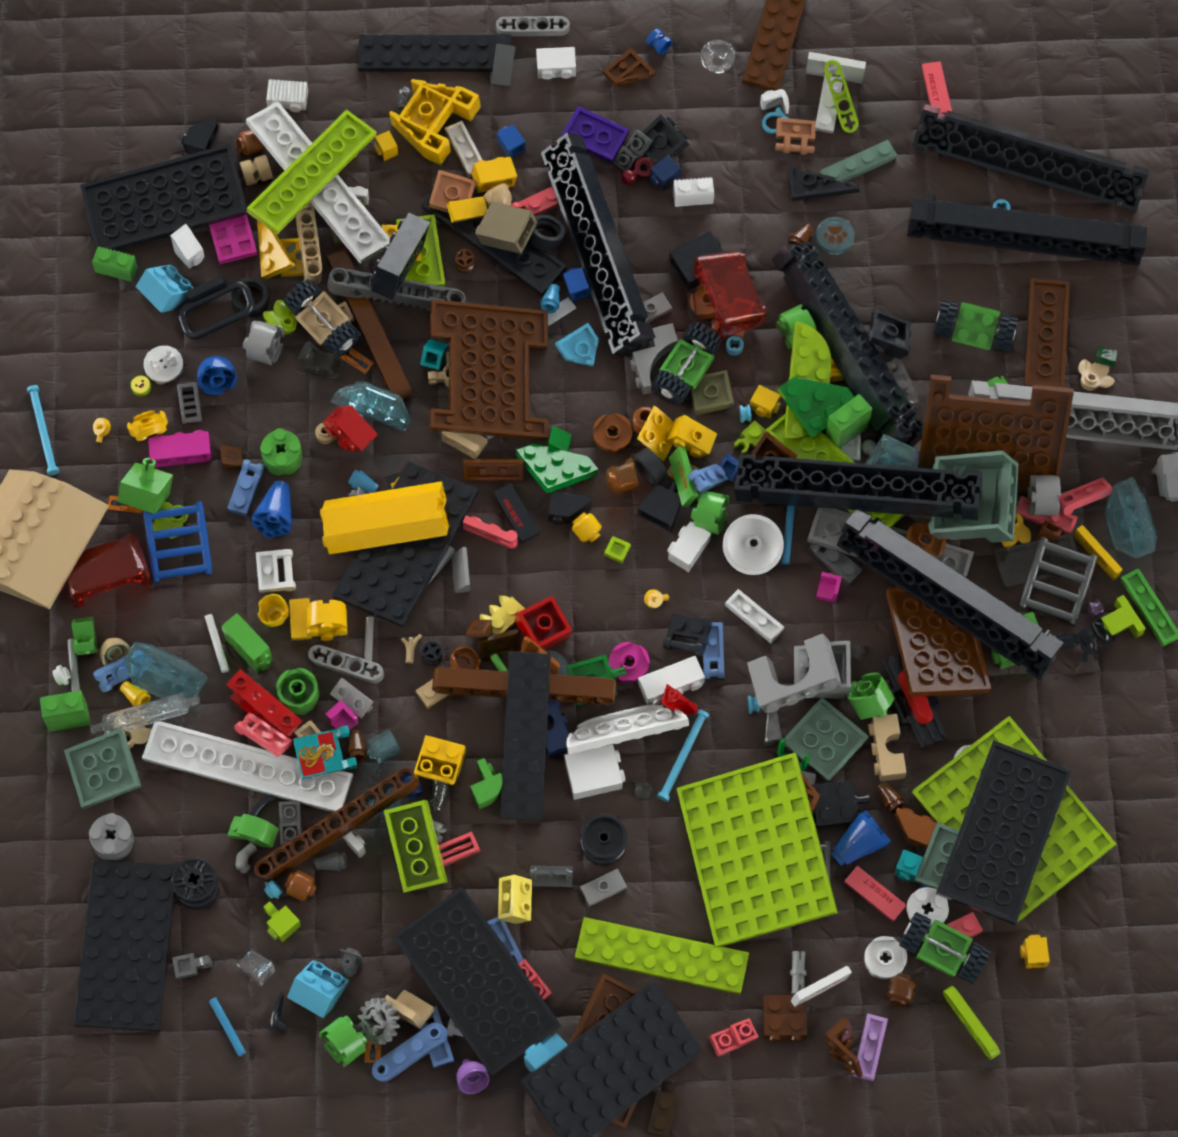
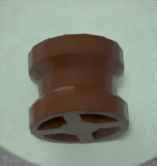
[455,249,475,273]

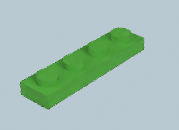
[1120,568,1178,647]

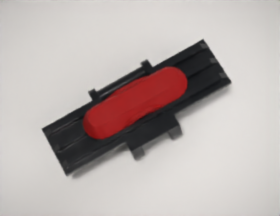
[882,653,948,749]

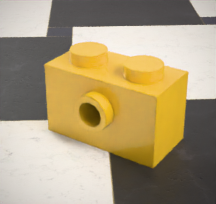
[471,157,517,193]
[667,415,717,458]

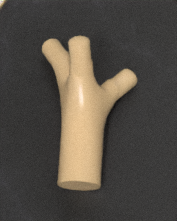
[401,634,422,664]

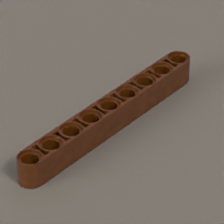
[326,248,412,403]
[432,667,617,705]
[254,768,419,883]

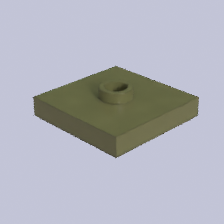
[691,370,735,415]

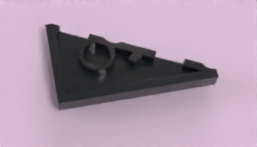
[788,166,860,202]

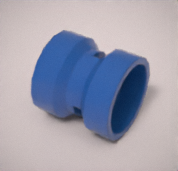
[646,28,673,55]

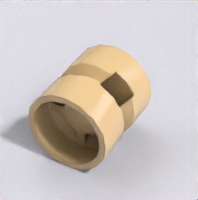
[239,155,273,186]

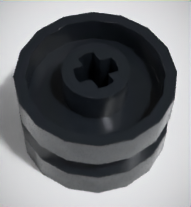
[581,814,627,866]

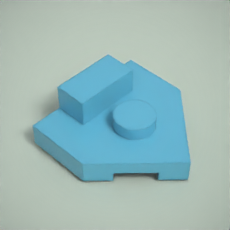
[555,323,599,367]

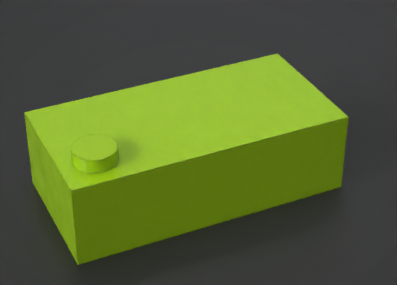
[384,800,448,893]

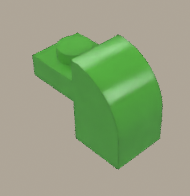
[72,616,97,655]
[470,758,502,810]
[228,814,279,848]

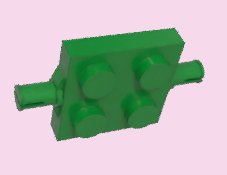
[567,655,627,706]

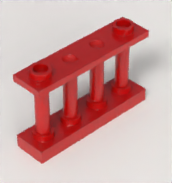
[226,669,302,750]

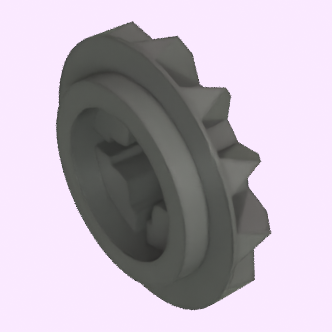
[394,86,410,115]

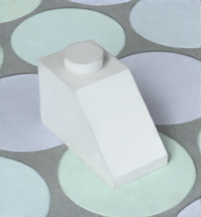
[170,224,205,269]

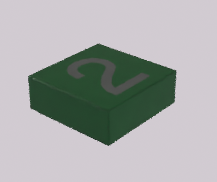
[1095,346,1117,367]

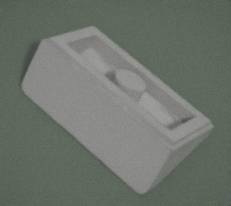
[452,547,470,593]

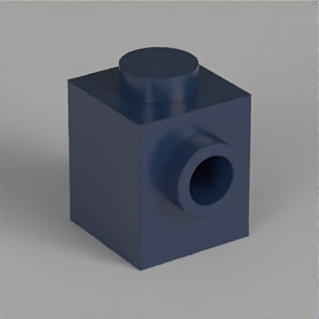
[650,155,681,191]

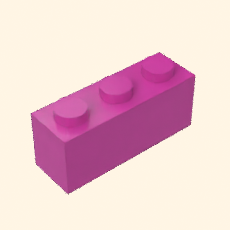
[148,430,212,467]

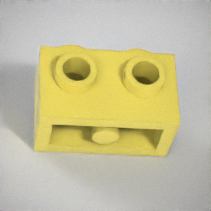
[498,875,532,924]

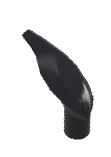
[269,992,288,1032]

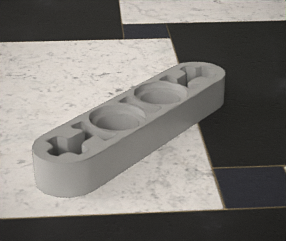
[496,16,570,36]
[308,645,384,683]

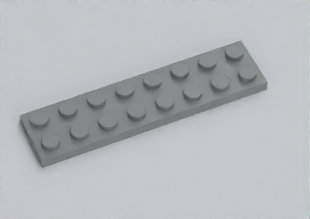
[807,508,974,578]

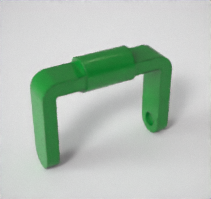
[777,738,810,771]

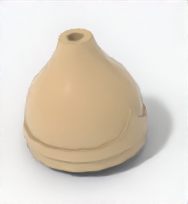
[484,184,512,208]
[100,638,131,666]

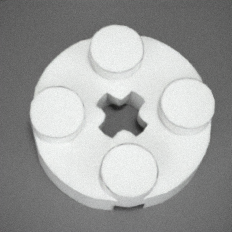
[906,887,949,930]
[864,936,907,980]

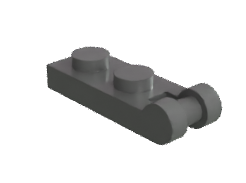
[807,536,862,586]

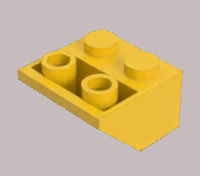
[414,735,466,785]

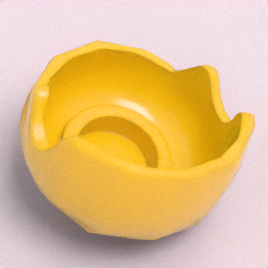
[258,594,289,627]

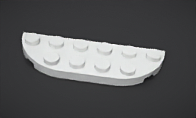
[567,705,689,754]

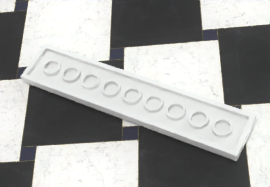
[246,102,391,264]
[142,720,353,813]

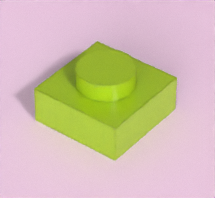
[604,536,631,564]

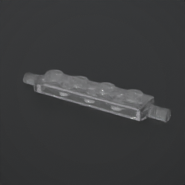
[90,693,201,735]

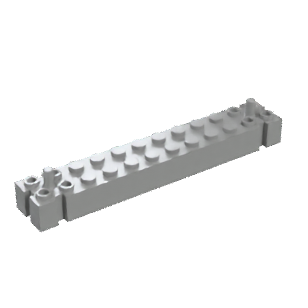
[968,380,1178,450]

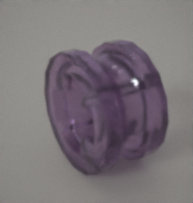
[1087,599,1104,619]

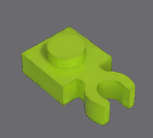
[734,420,765,455]

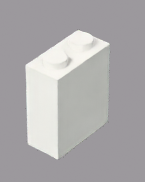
[564,744,626,800]

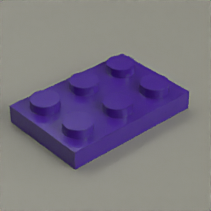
[561,106,630,163]

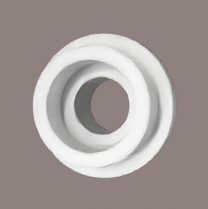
[53,665,71,685]

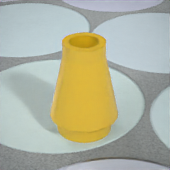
[120,681,150,709]

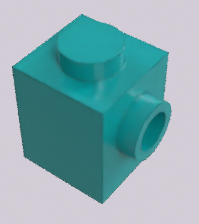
[420,339,448,370]
[895,849,923,883]

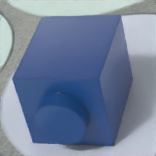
[497,124,526,159]
[563,267,591,302]

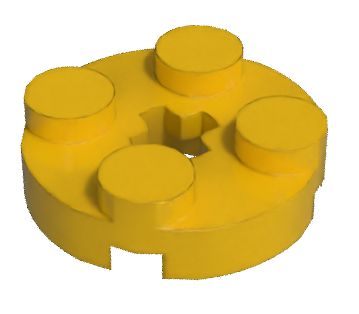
[127,411,168,441]

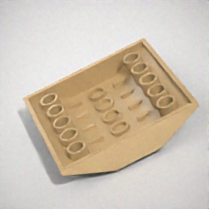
[0,470,109,609]

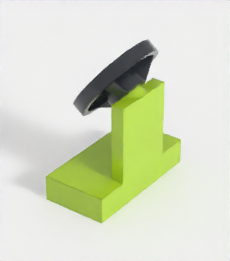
[1091,595,1146,644]

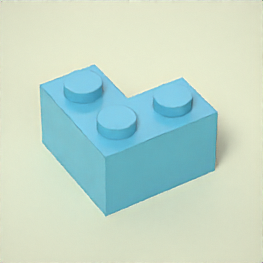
[524,1033,567,1072]

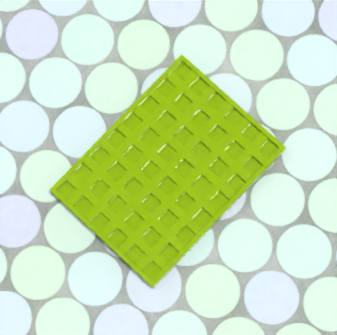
[912,716,1116,922]
[677,753,838,947]

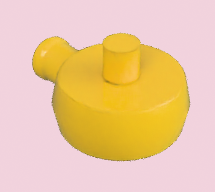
[93,418,111,443]
[644,589,669,608]

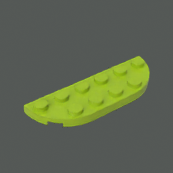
[784,322,831,440]

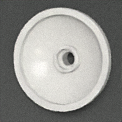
[723,514,784,575]

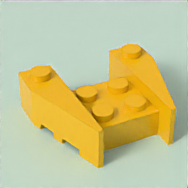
[389,79,481,166]

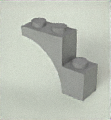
[630,323,678,395]

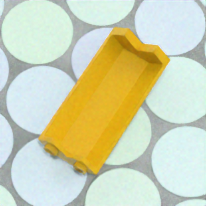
[320,481,449,555]

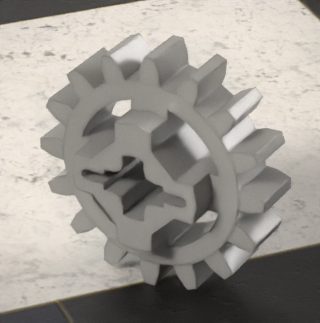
[358,998,400,1045]

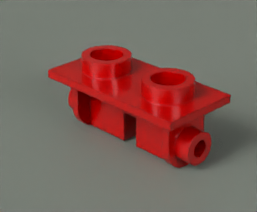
[661,684,698,716]

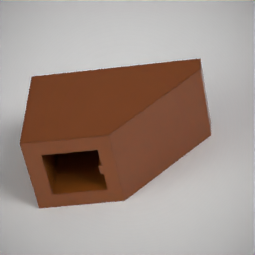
[895,808,937,850]

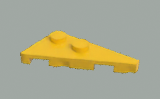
[257,220,295,279]

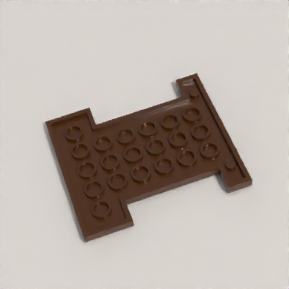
[429,299,548,441]
[917,375,1074,494]

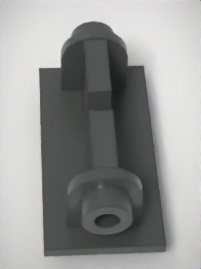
[530,866,573,887]
[340,948,363,977]

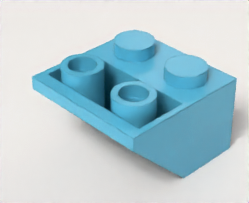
[136,264,194,313]
[287,960,349,1018]

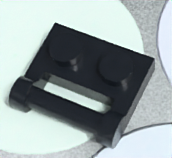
[663,614,712,655]

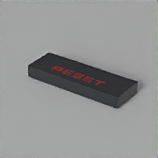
[493,483,540,543]

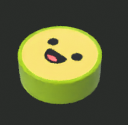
[131,375,151,396]

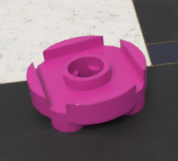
[609,642,650,684]

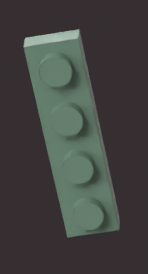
[820,140,897,182]

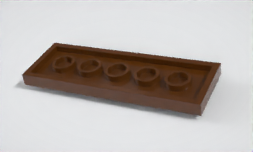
[742,0,806,91]
[1024,278,1070,388]

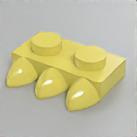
[480,596,525,635]

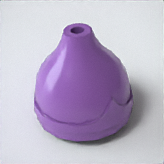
[457,1059,490,1094]

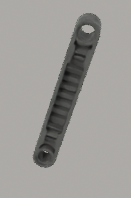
[327,268,466,311]

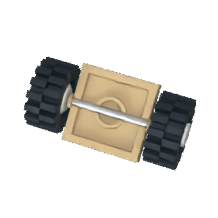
[284,279,361,358]

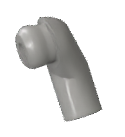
[235,843,258,874]

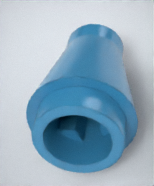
[540,284,560,314]
[348,470,379,493]

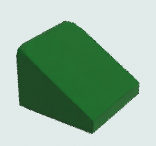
[548,427,572,452]

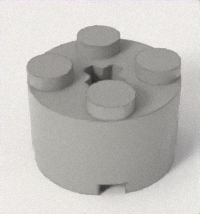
[243,321,284,365]
[1027,475,1061,516]
[89,813,134,861]

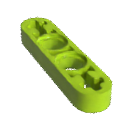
[824,59,859,133]
[943,986,1000,1060]

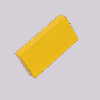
[447,196,487,222]
[289,598,312,640]

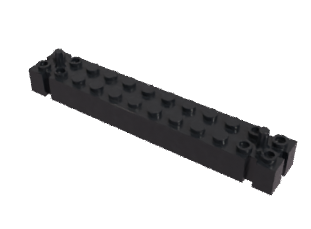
[912,104,1149,211]
[541,132,655,357]
[907,194,1147,266]
[772,242,924,451]
[734,454,983,520]
[837,507,1063,680]

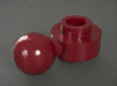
[621,157,654,185]

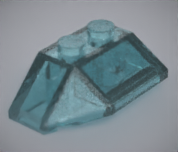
[330,381,411,431]
[1105,477,1157,559]
[125,642,208,701]

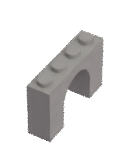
[747,634,842,713]

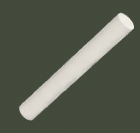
[205,614,229,673]

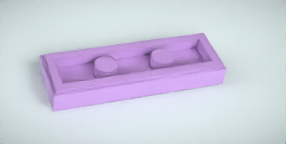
[852,1013,888,1081]

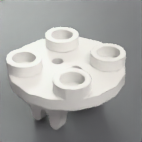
[144,346,183,384]

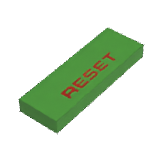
[669,446,699,507]

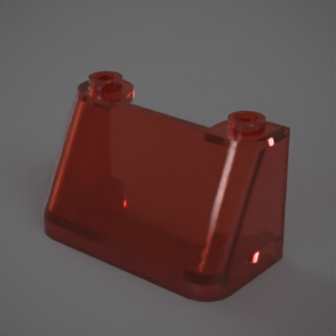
[692,250,768,339]
[66,534,153,608]

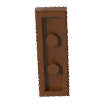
[463,459,523,481]

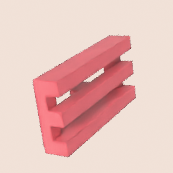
[439,831,480,866]

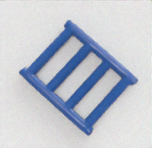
[143,501,212,583]

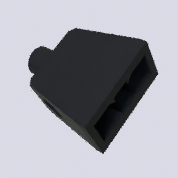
[637,481,682,532]

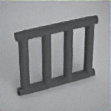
[1019,537,1098,626]

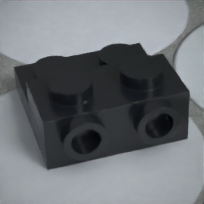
[642,114,689,165]
[869,309,912,360]

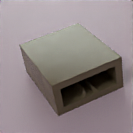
[475,202,538,254]

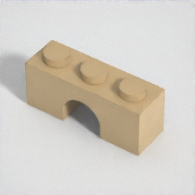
[868,714,906,782]

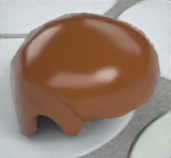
[450,646,481,670]

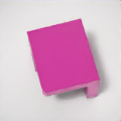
[816,572,842,603]
[325,700,358,732]

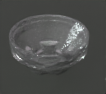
[701,40,735,73]

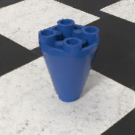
[251,481,292,539]
[831,810,891,866]

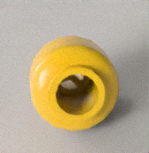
[572,512,602,543]

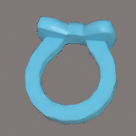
[762,107,789,134]

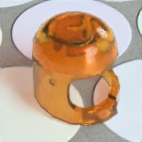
[605,457,639,493]

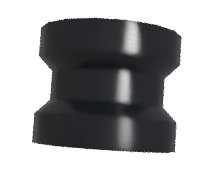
[422,641,443,666]

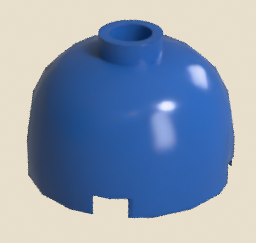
[197,356,237,395]

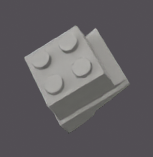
[1151,452,1178,501]
[794,641,851,699]

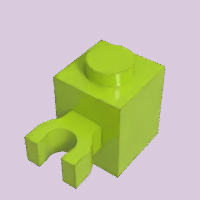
[264,901,301,942]

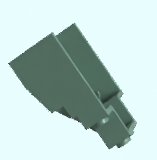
[909,451,1019,543]

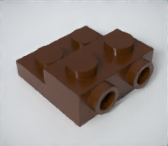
[763,995,807,1042]

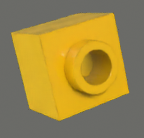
[374,131,398,161]

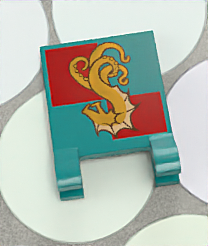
[293,725,357,779]

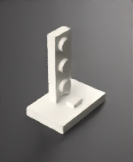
[806,52,866,134]

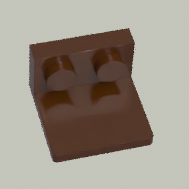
[825,1017,863,1078]

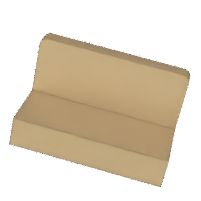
[441,431,488,459]
[385,990,435,1029]

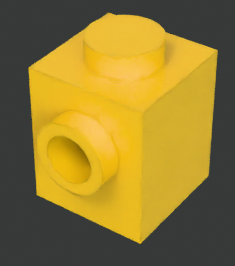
[750,385,782,419]
[1020,935,1050,968]

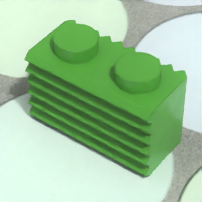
[92,246,138,282]

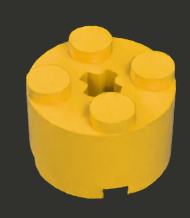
[306,600,347,641]

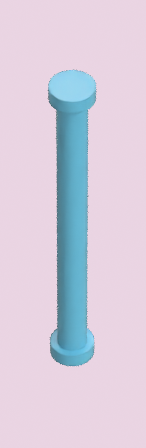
[27,385,59,475]
[657,710,709,802]

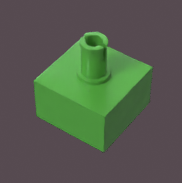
[118,458,173,514]

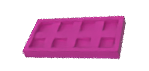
[209,215,258,265]

